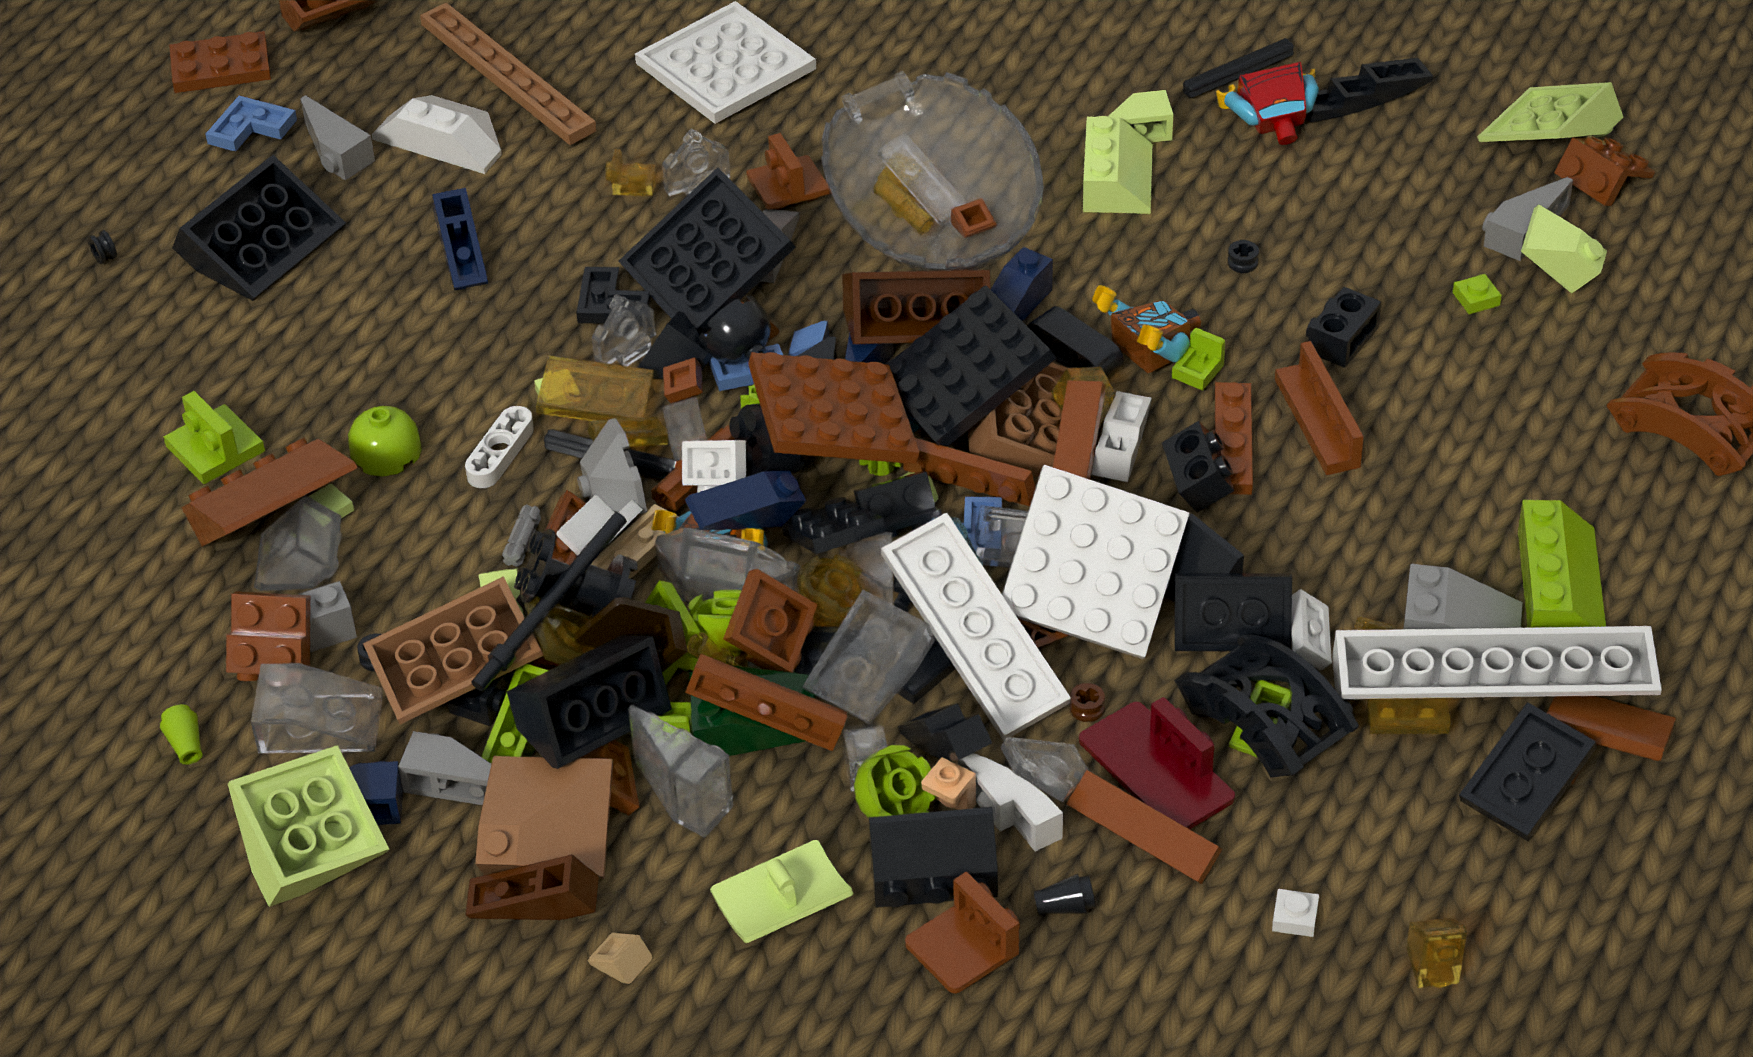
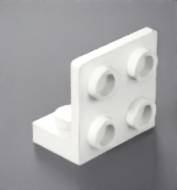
[682,440,746,492]

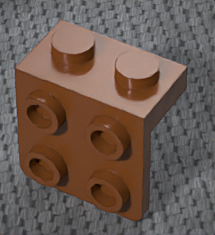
[1554,135,1655,206]
[905,872,1020,994]

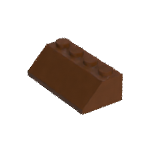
[842,270,990,344]

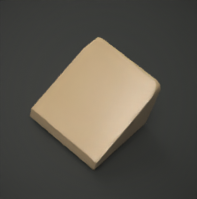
[588,933,652,984]

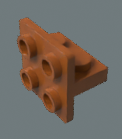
[746,133,830,210]

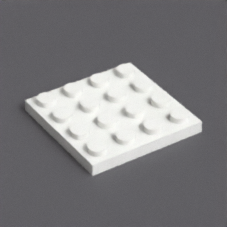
[635,1,816,124]
[1002,465,1189,659]

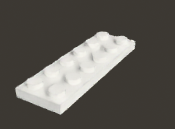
[881,513,1071,741]

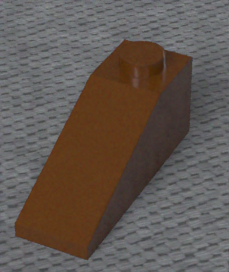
[465,854,599,920]

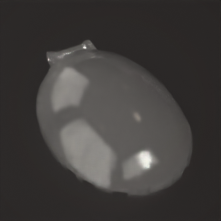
[821,71,1044,271]

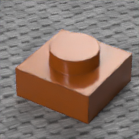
[663,358,703,403]

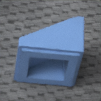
[788,321,829,356]

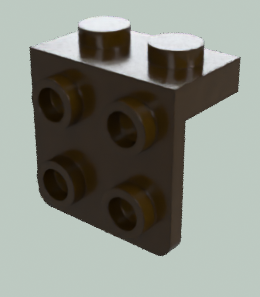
[574,597,688,672]

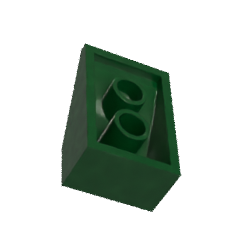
[689,665,816,761]

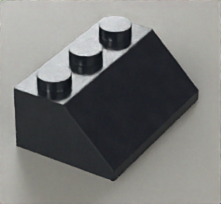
[869,807,998,908]

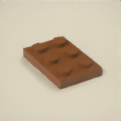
[169,31,271,93]

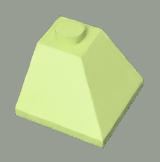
[1521,205,1607,293]

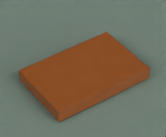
[1547,696,1676,761]

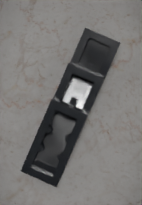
[1306,58,1434,122]

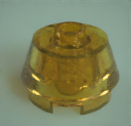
[796,554,870,627]

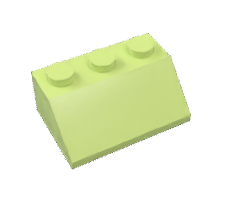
[1083,116,1153,214]

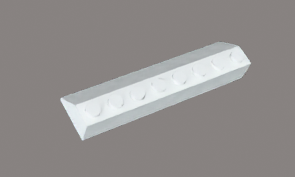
[1332,626,1662,699]

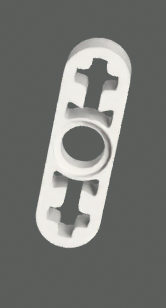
[465,406,534,488]

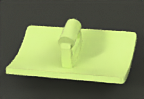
[710,840,854,943]

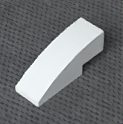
[1092,391,1152,482]
[958,753,1063,852]

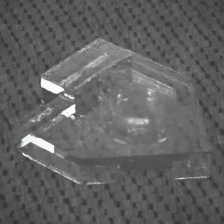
[662,129,731,196]
[592,294,656,369]
[1001,737,1088,802]

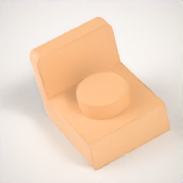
[921,757,976,810]

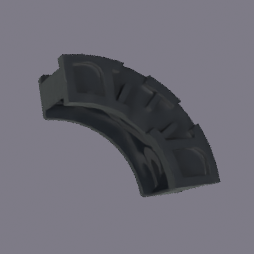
[1174,635,1359,778]

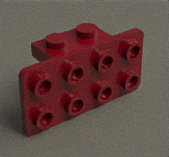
[1079,697,1235,829]

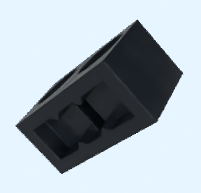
[1306,287,1381,368]
[1162,421,1235,513]

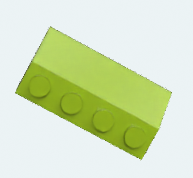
[1518,500,1606,628]

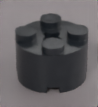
[729,403,806,476]

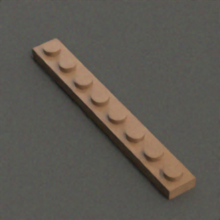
[420,3,596,145]

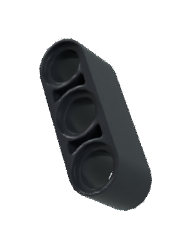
[1027,306,1124,381]

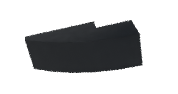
[897,703,992,761]

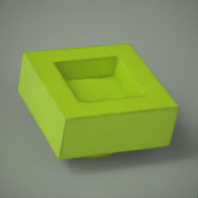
[1453,274,1502,314]

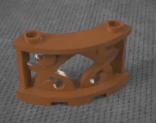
[1607,352,1753,476]

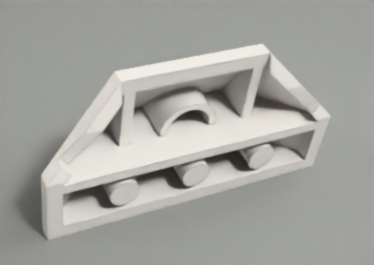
[372,95,502,174]

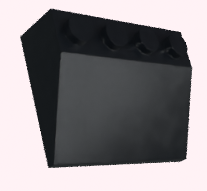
[172,155,346,301]

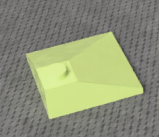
[1477,82,1623,142]
[228,745,389,907]

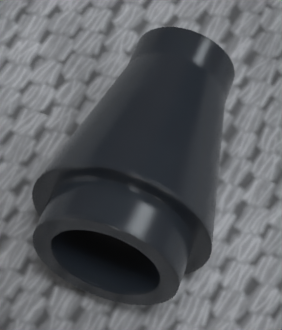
[1034,873,1096,915]

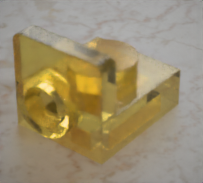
[606,149,657,196]

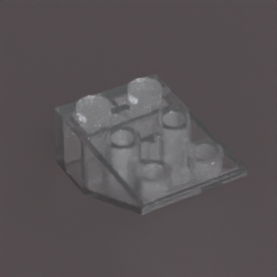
[628,705,733,838]

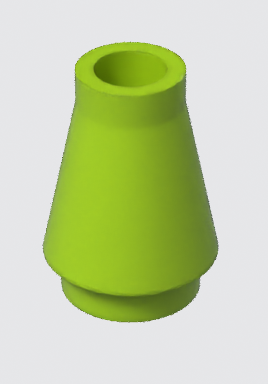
[160,704,203,765]

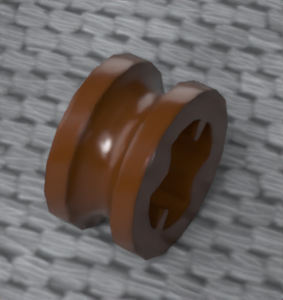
[1070,683,1105,722]

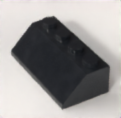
[507,635,672,769]

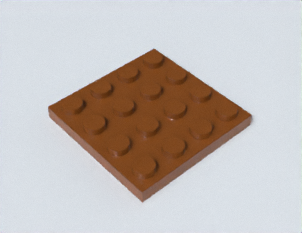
[748,352,920,464]

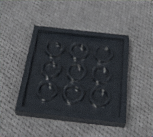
[618,167,796,334]
[886,285,1056,447]

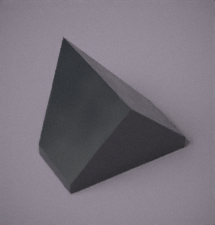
[631,311,712,379]

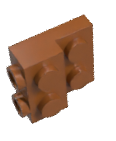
[723,569,817,673]
[226,591,311,683]

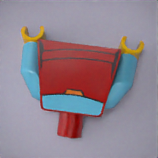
[1216,62,1319,145]

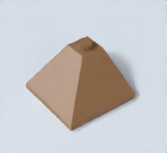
[475,756,613,879]

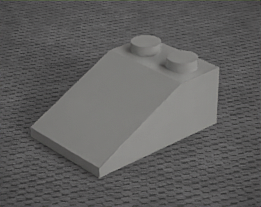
[1403,564,1523,629]

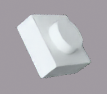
[1272,889,1319,937]

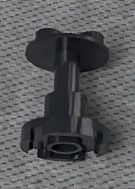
[514,529,638,618]

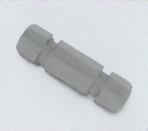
[502,505,541,567]

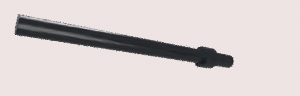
[471,512,627,692]

